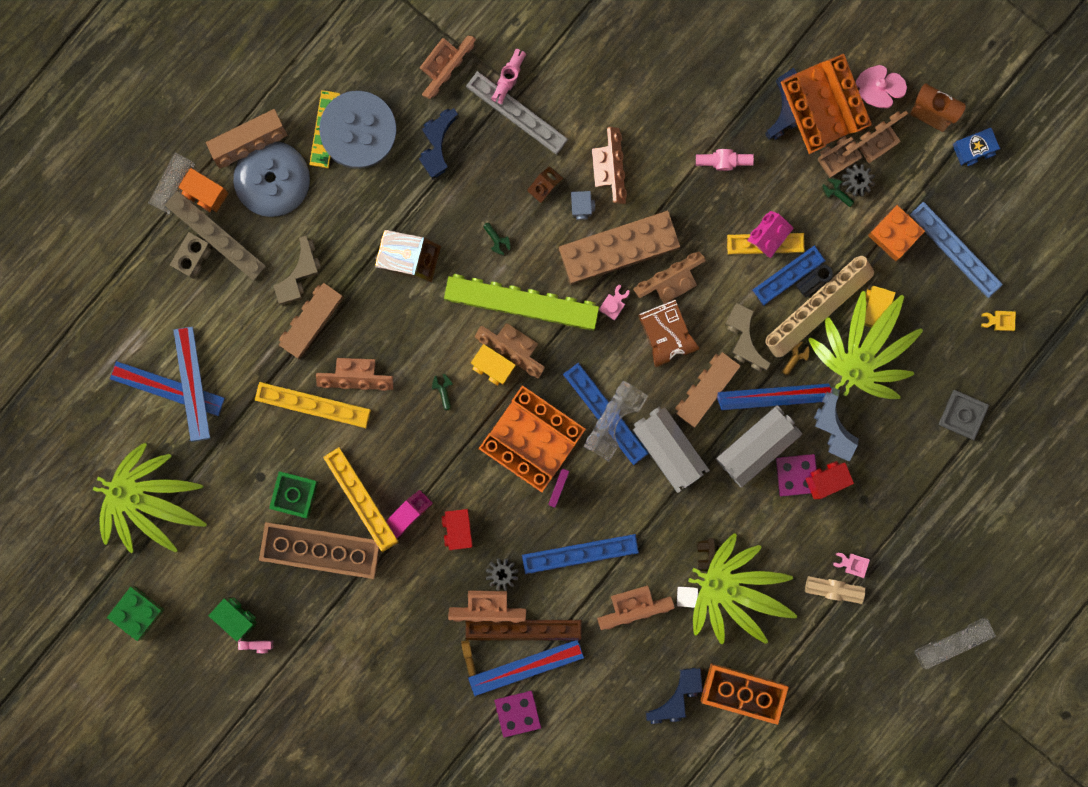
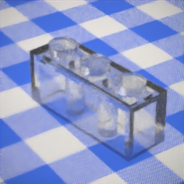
[148,153,195,215]

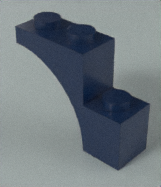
[765,68,798,140]
[419,108,459,180]
[645,667,703,724]

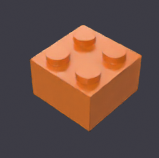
[178,168,229,213]
[868,205,925,261]

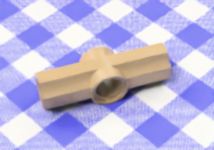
[805,576,865,604]

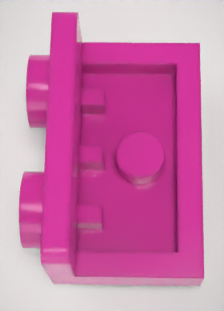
[747,211,794,258]

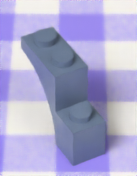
[814,387,859,462]

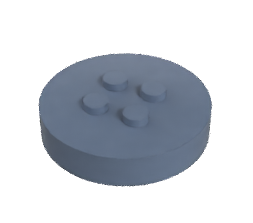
[319,91,396,169]

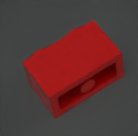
[805,461,854,499]
[442,509,473,550]

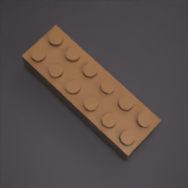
[559,211,680,285]
[259,522,380,579]

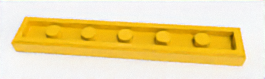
[255,382,371,428]
[323,447,398,552]

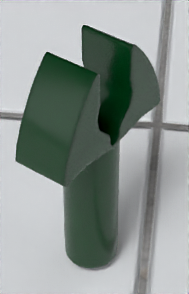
[822,178,855,207]
[483,222,510,256]
[432,374,453,410]

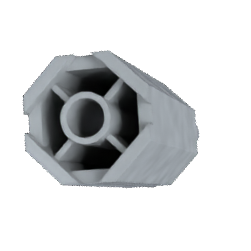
[633,406,710,493]
[716,406,802,487]

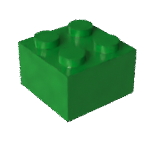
[269,471,319,519]
[107,586,165,641]
[208,597,257,642]

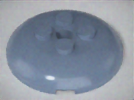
[234,142,310,217]

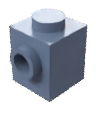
[571,191,595,220]

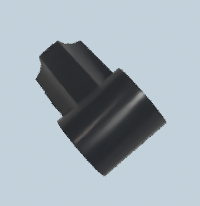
[796,265,833,298]

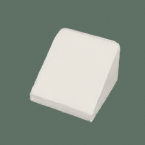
[677,587,698,607]

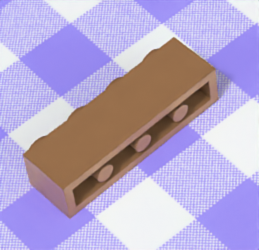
[206,109,288,169]
[279,283,344,360]
[675,352,740,428]

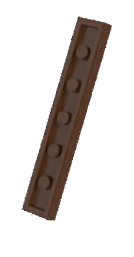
[465,620,581,640]

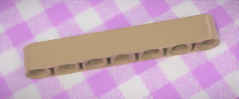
[765,256,874,357]

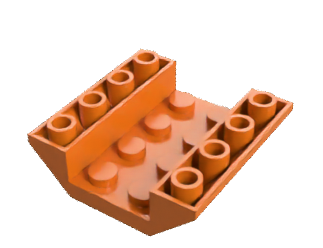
[781,54,872,154]
[479,385,586,492]

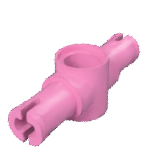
[491,49,526,104]
[696,149,753,171]

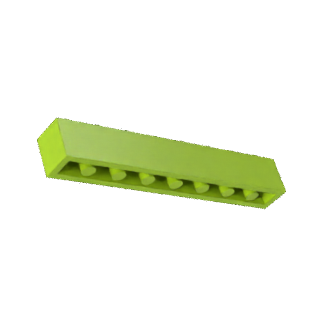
[444,274,599,331]

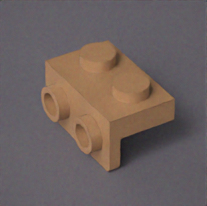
[817,136,863,178]

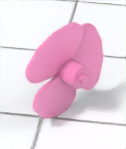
[856,65,907,108]

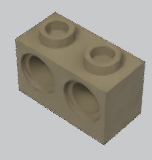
[170,232,211,278]

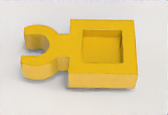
[981,311,1016,331]

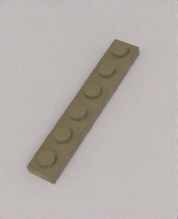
[164,191,265,280]

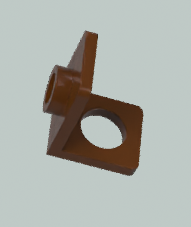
[527,166,563,203]

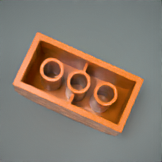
[700,663,788,725]

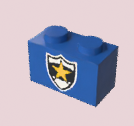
[953,128,1000,166]

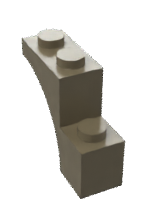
[273,236,321,305]
[725,303,770,372]

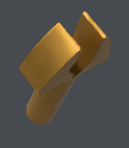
[782,342,809,375]
[461,640,476,676]

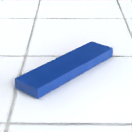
[752,245,826,306]

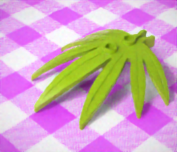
[808,291,923,399]
[93,443,207,553]
[688,534,797,644]

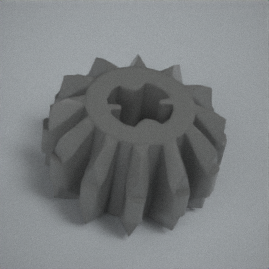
[842,164,875,197]
[486,558,518,591]

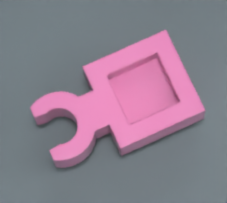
[599,285,630,321]
[833,553,869,578]
[238,641,273,653]

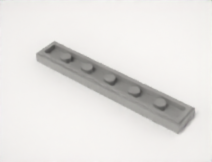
[466,71,568,155]

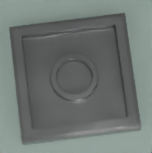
[938,390,989,440]

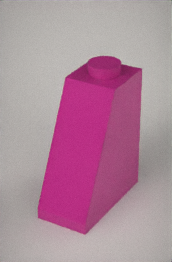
[386,490,433,539]

